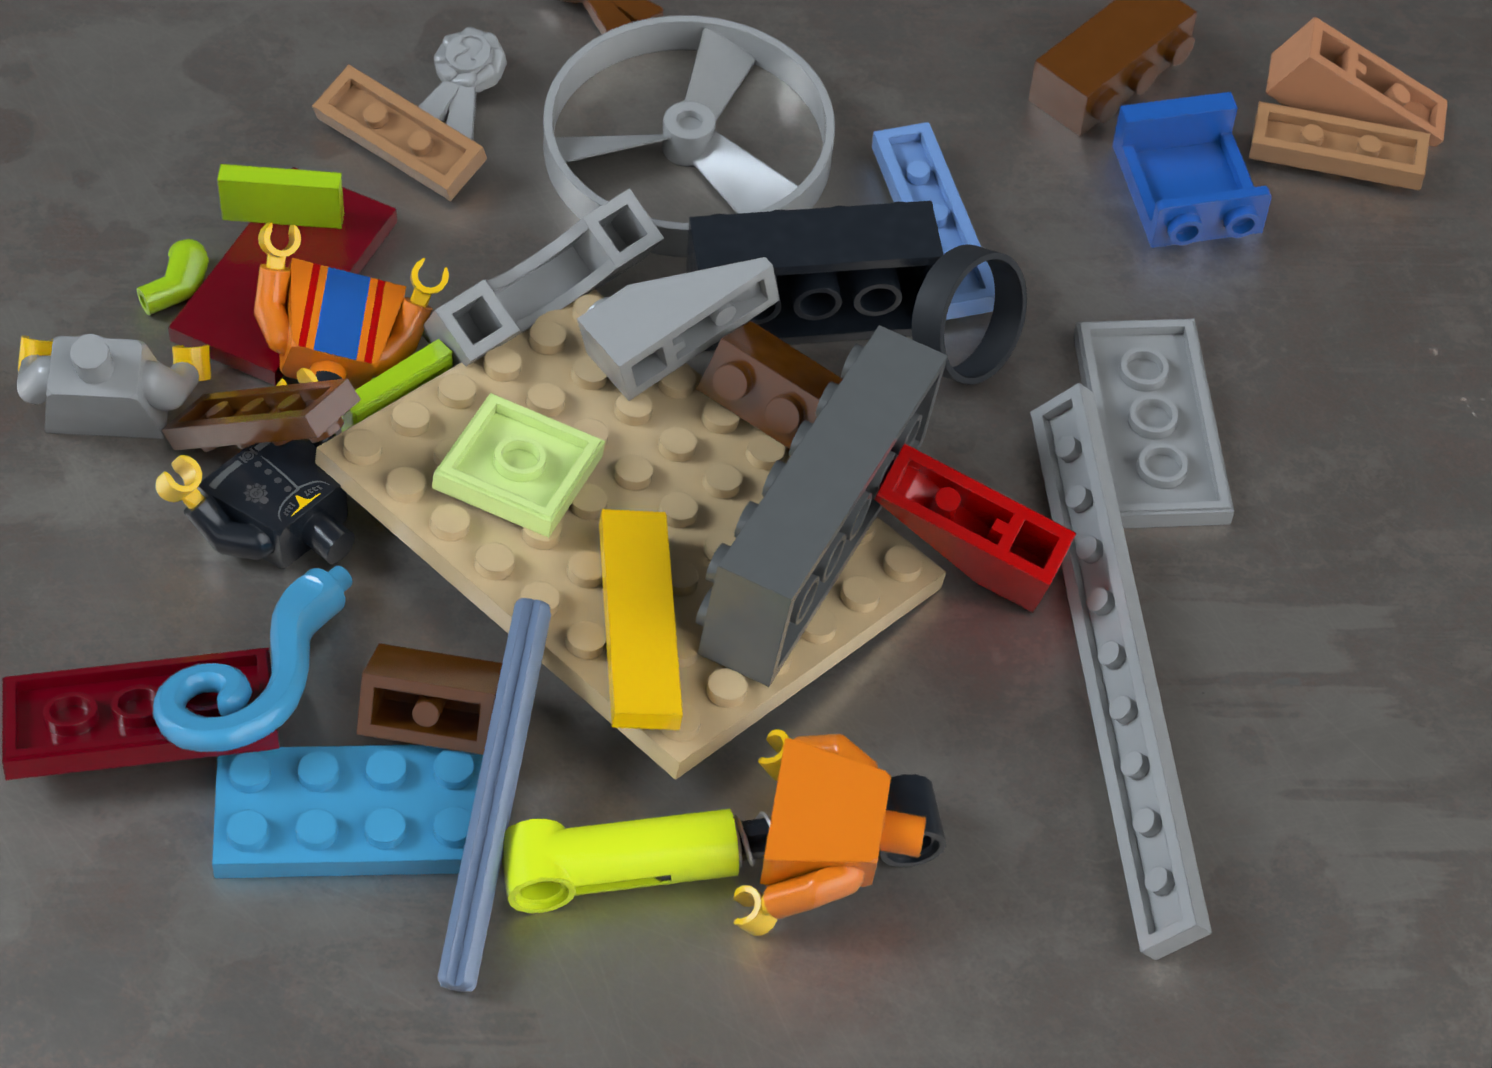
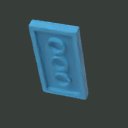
[212,745,483,879]

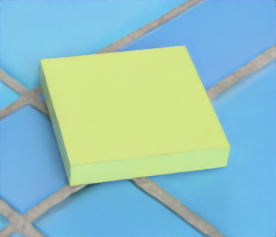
[432,393,605,538]

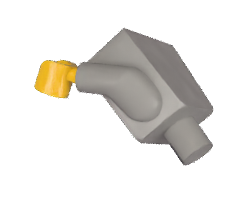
[17,333,211,439]

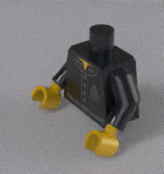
[156,368,355,568]

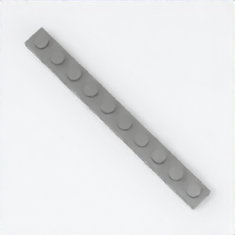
[1030,383,1212,960]

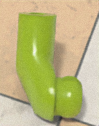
[136,239,209,315]

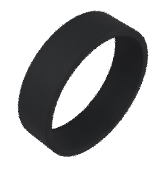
[912,244,1027,384]

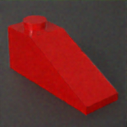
[874,443,1076,613]

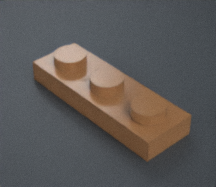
[312,65,487,201]
[1248,101,1430,191]

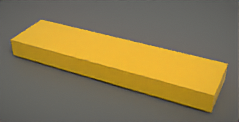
[599,509,683,730]

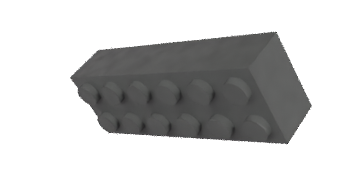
[696,325,948,687]

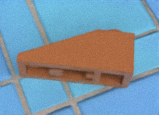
[1266,17,1448,147]

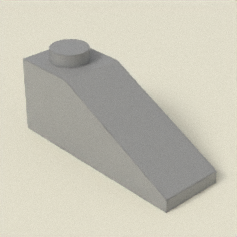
[577,257,779,401]

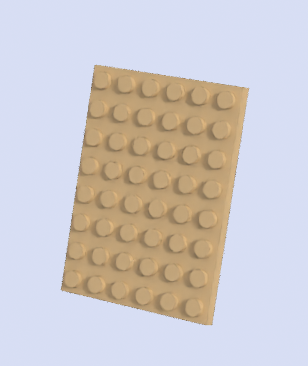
[315,289,946,780]

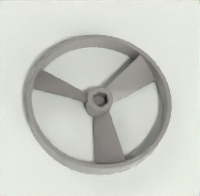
[543,15,835,257]

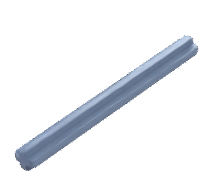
[438,598,551,992]

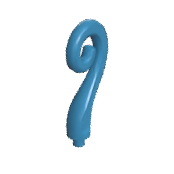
[153,566,353,752]

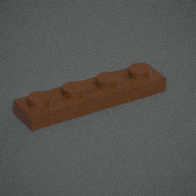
[161,378,361,452]

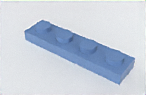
[872,122,995,320]

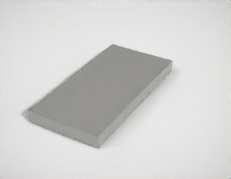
[1073,318,1234,528]

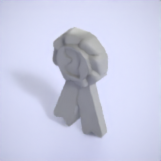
[418,27,507,140]

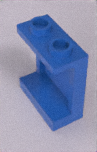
[1112,92,1272,248]

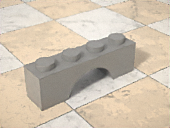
[422,188,664,367]

